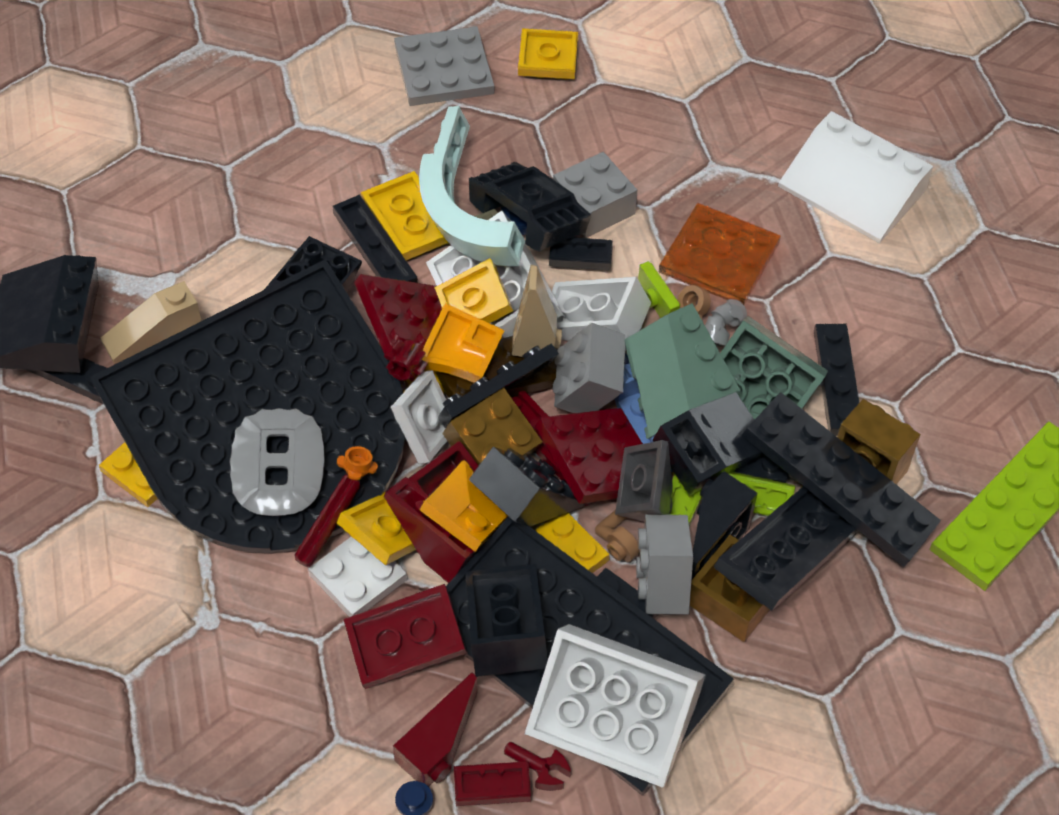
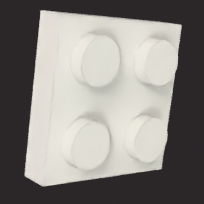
[391,370,447,464]
[308,537,407,617]

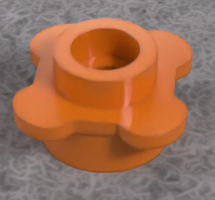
[337,446,378,480]

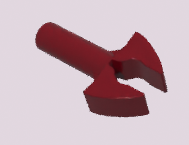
[504,742,571,791]

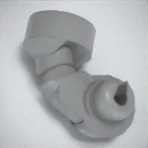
[705,299,747,347]

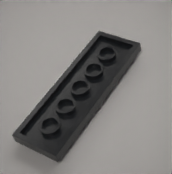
[742,392,941,567]
[714,486,858,611]

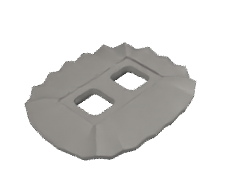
[230,408,324,516]

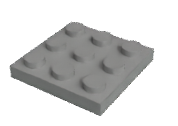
[394,26,494,106]

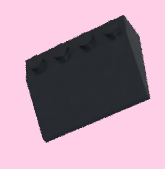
[0,255,99,373]

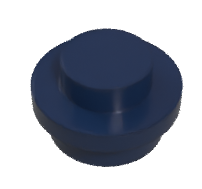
[395,781,433,815]

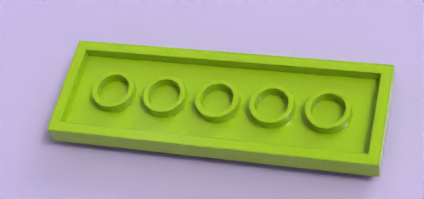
[929,421,1059,591]

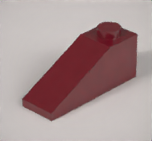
[384,477,481,583]
[393,672,477,787]

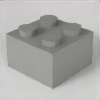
[553,152,638,238]
[553,323,625,413]
[636,514,693,614]

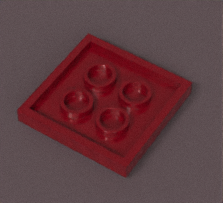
[354,274,442,354]
[535,408,643,504]

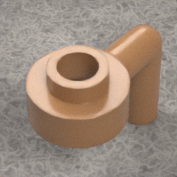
[677,285,711,320]
[595,510,640,562]

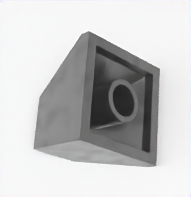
[615,440,673,522]

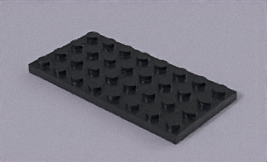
[447,516,734,796]

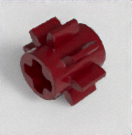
[384,339,427,381]

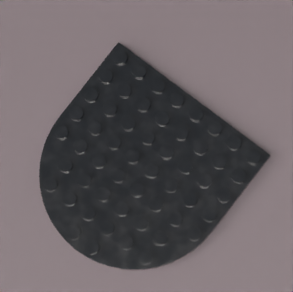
[89,259,406,553]

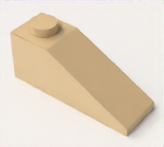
[512,265,562,357]
[100,281,201,364]

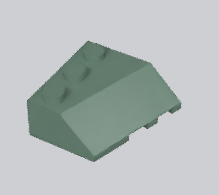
[625,303,740,439]
[720,316,828,419]

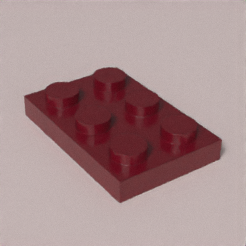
[343,584,467,689]

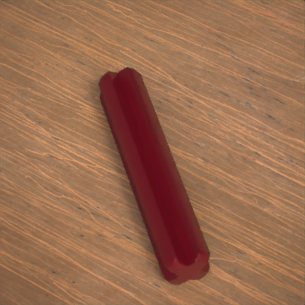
[295,475,360,567]

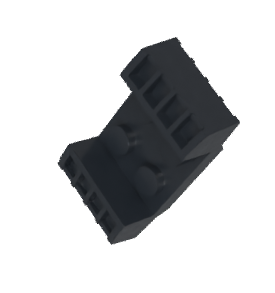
[469,161,591,252]

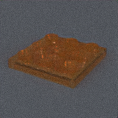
[659,203,781,305]

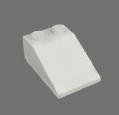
[552,277,651,350]

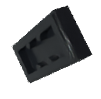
[549,237,613,271]

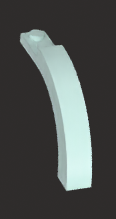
[419,106,525,266]

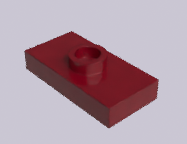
[454,761,531,806]

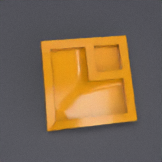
[422,303,505,383]
[419,460,508,552]

